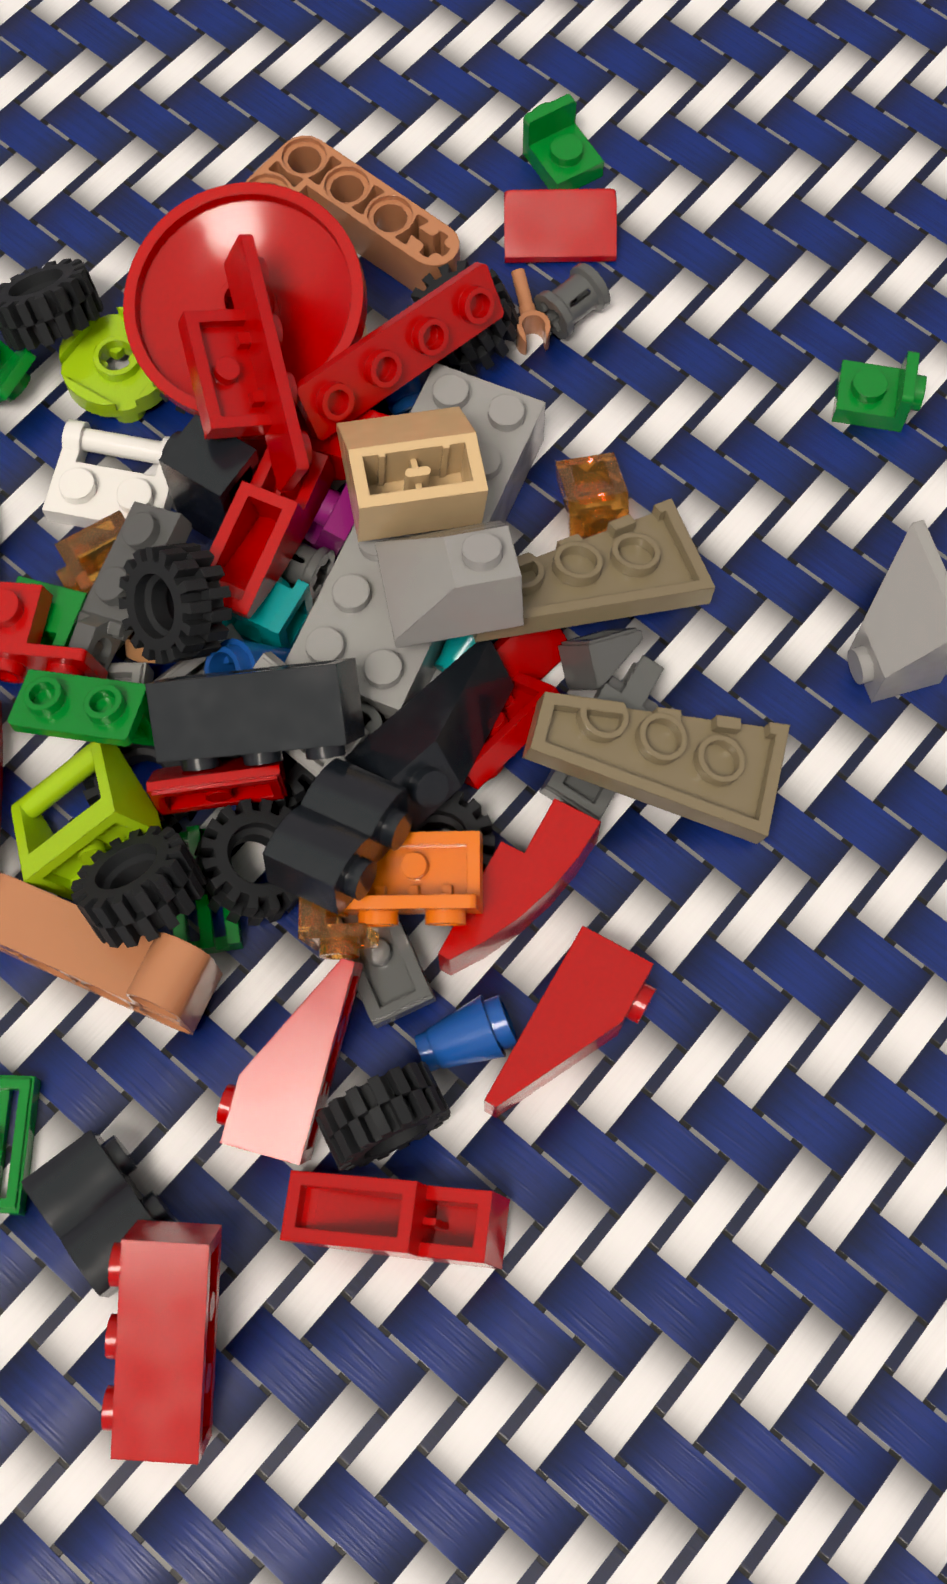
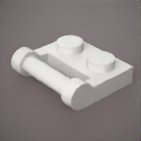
[42,419,173,534]

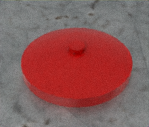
[123,182,368,416]

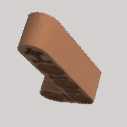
[246,135,460,291]
[0,873,223,1035]

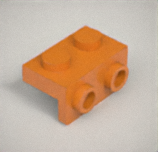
[343,831,483,927]

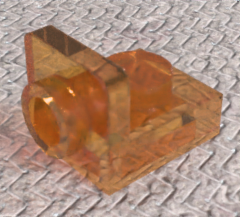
[556,452,629,539]
[54,510,125,595]
[298,897,379,960]

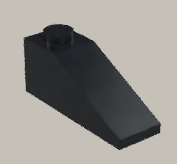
[344,640,514,829]

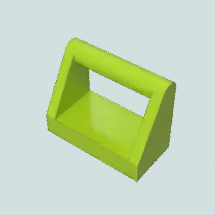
[11,742,162,901]

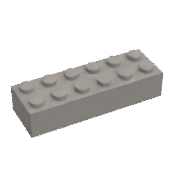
[285,363,546,724]

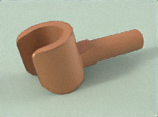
[511,268,551,355]

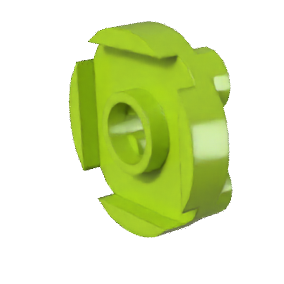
[59,307,163,423]

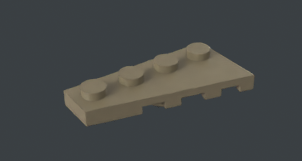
[473,498,715,643]
[522,692,790,844]

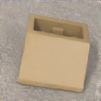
[336,406,488,542]

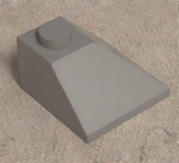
[375,520,524,648]
[848,520,947,703]

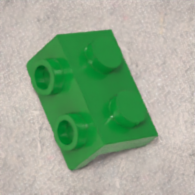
[7,669,154,747]

